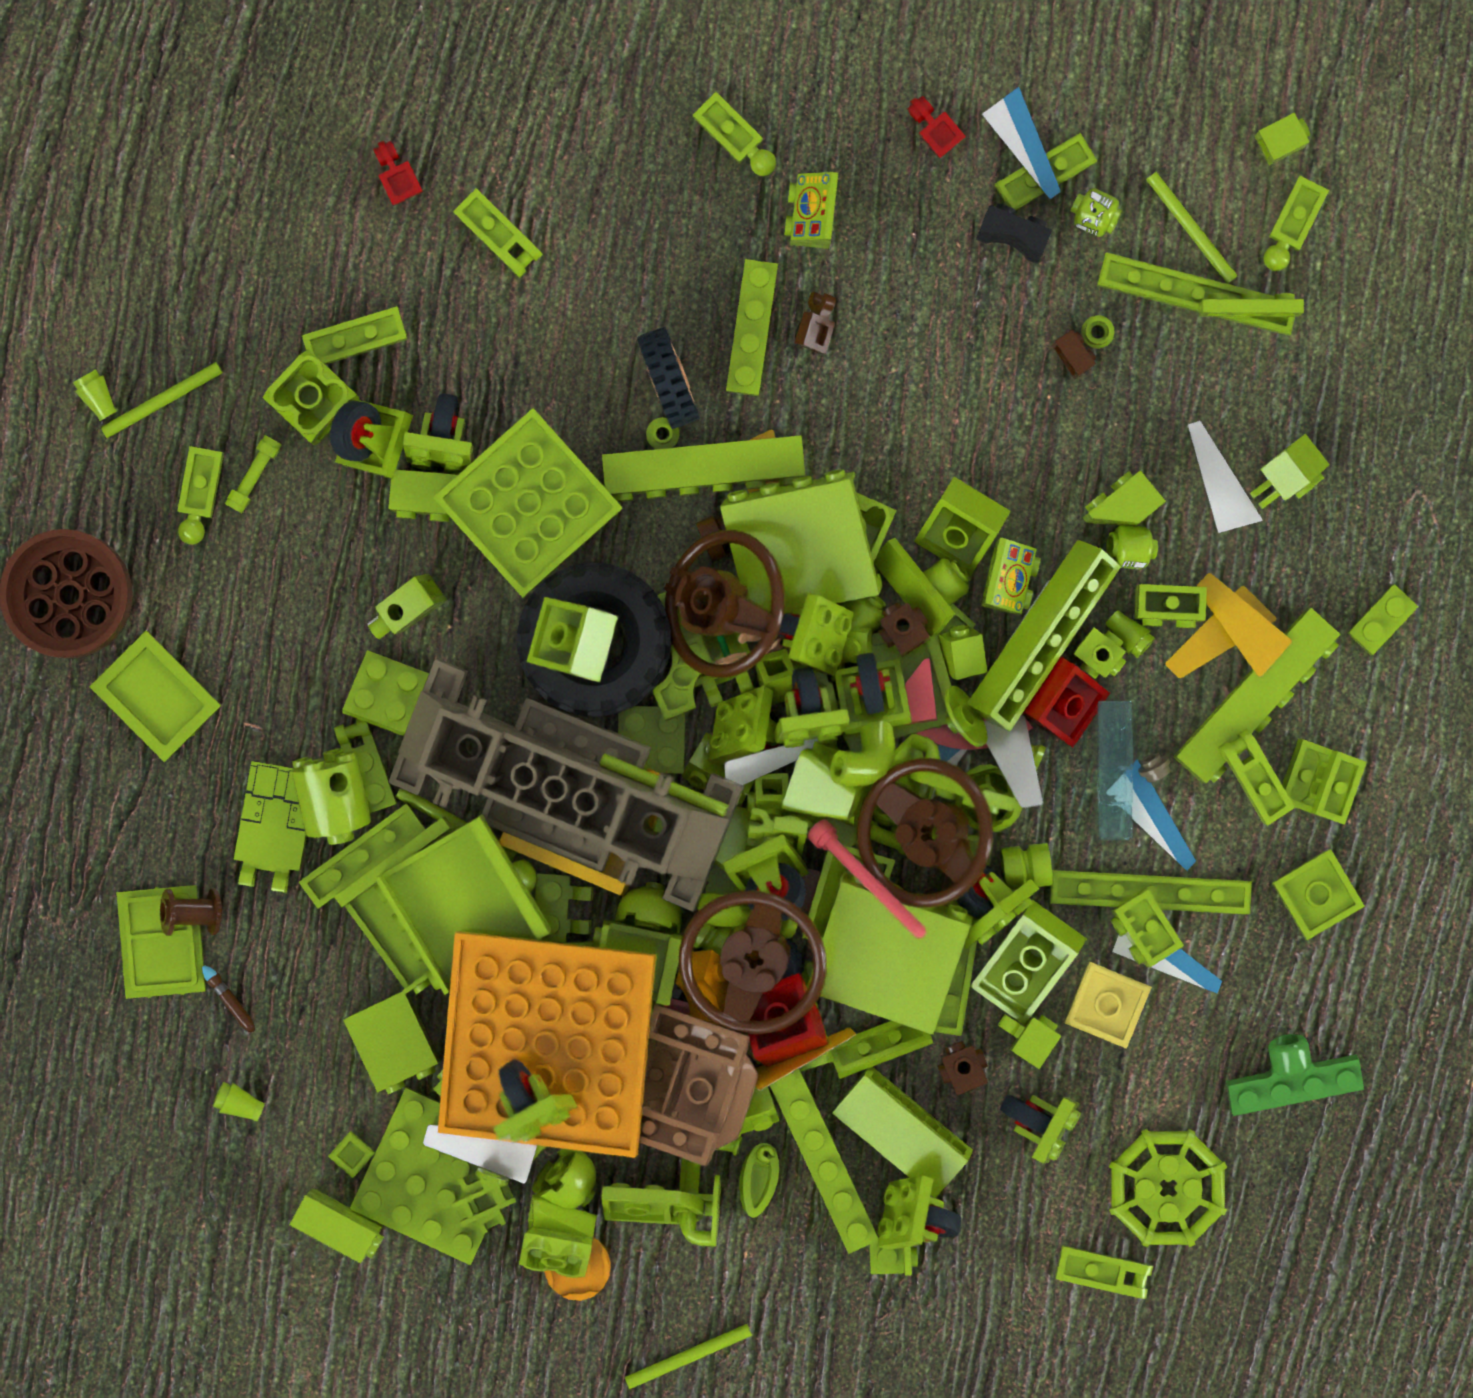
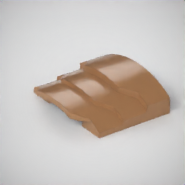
[639,1004,758,1166]

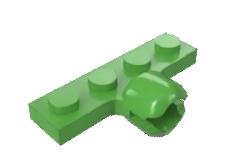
[1226,1034,1364,1116]

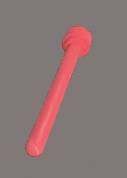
[807,819,926,938]

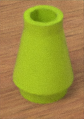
[73,369,117,421]
[1105,610,1155,658]
[212,1082,265,1122]

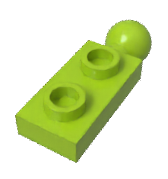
[693,92,776,176]
[1263,175,1329,271]
[177,446,224,545]

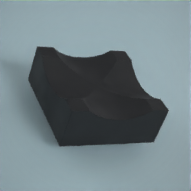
[975,203,1052,264]

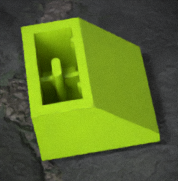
[1082,470,1166,526]

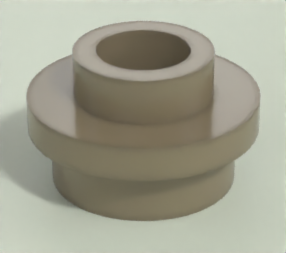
[1138,753,1171,782]

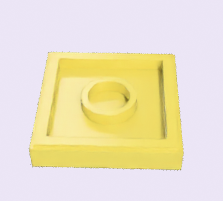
[1064,961,1152,1049]

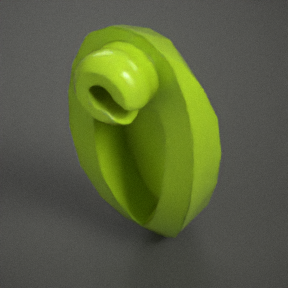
[739,1143,779,1218]

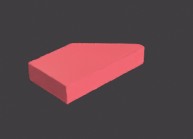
[905,658,938,725]

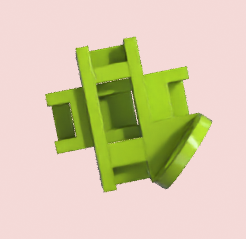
[451,1167,516,1234]

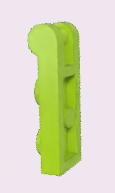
[453,188,543,278]
[334,719,397,814]
[1218,729,1295,826]
[1055,1245,1153,1299]

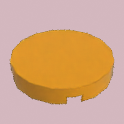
[544,1237,611,1301]

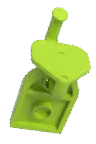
[870,733,1016,851]
[602,1137,743,1247]

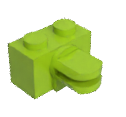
[1249,433,1330,509]

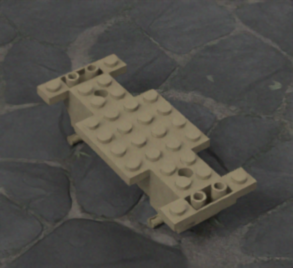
[388,659,744,911]

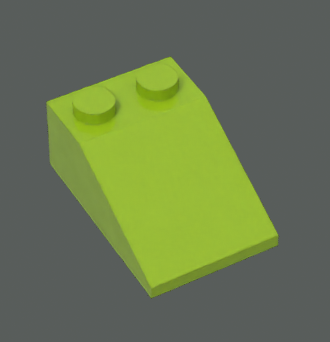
[970,900,1087,1026]

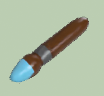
[202,965,255,1033]

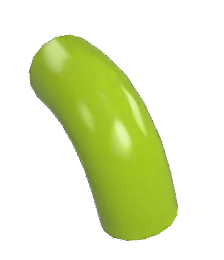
[830,721,895,786]

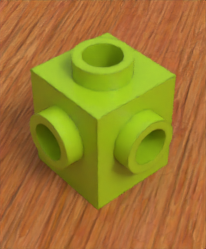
[1072,627,1126,679]
[747,773,789,824]

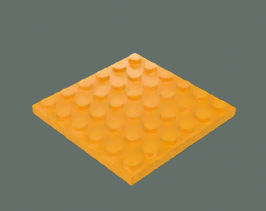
[438,931,656,1158]

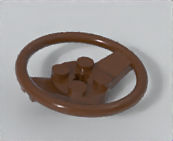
[664,530,785,678]
[857,758,993,908]
[678,890,827,1034]

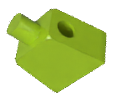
[367,573,448,639]

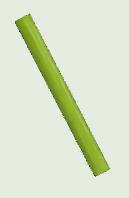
[1146,172,1238,284]
[101,362,223,438]
[599,753,729,818]
[395,788,517,862]
[625,1324,752,1389]

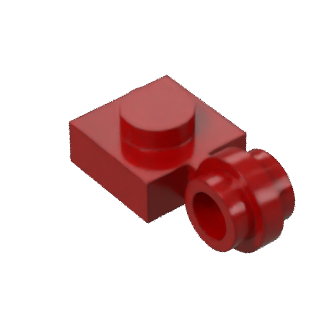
[907,96,966,159]
[373,140,424,206]

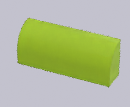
[832,1067,973,1198]

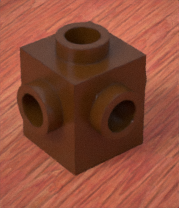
[878,602,930,657]
[937,1041,988,1096]

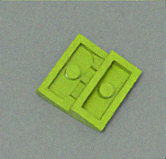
[1282,738,1367,825]

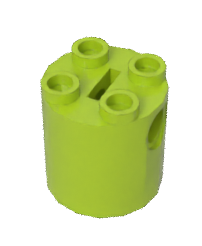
[291,748,371,845]

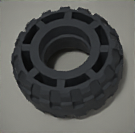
[517,563,671,717]

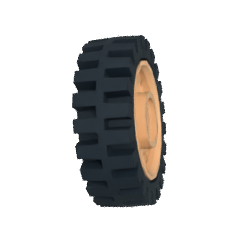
[637,326,700,429]

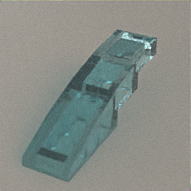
[1097,701,1134,840]

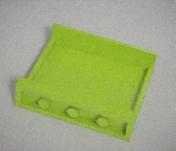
[720,469,883,614]
[374,814,551,995]
[334,817,455,995]
[807,872,973,1035]

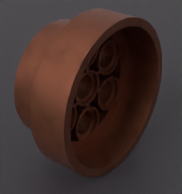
[0,529,133,658]

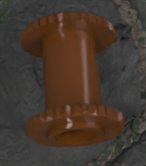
[160,888,222,936]

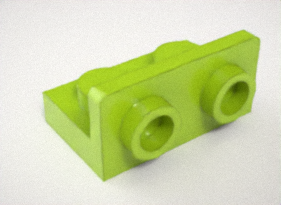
[1110,889,1184,967]

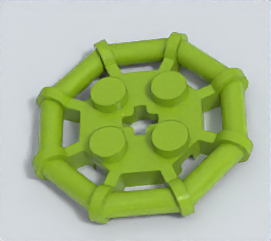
[1109,1129,1227,1248]

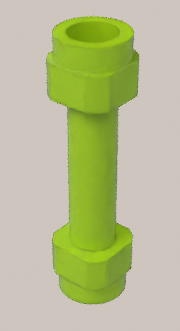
[225,435,282,514]

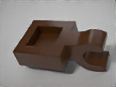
[794,291,836,354]

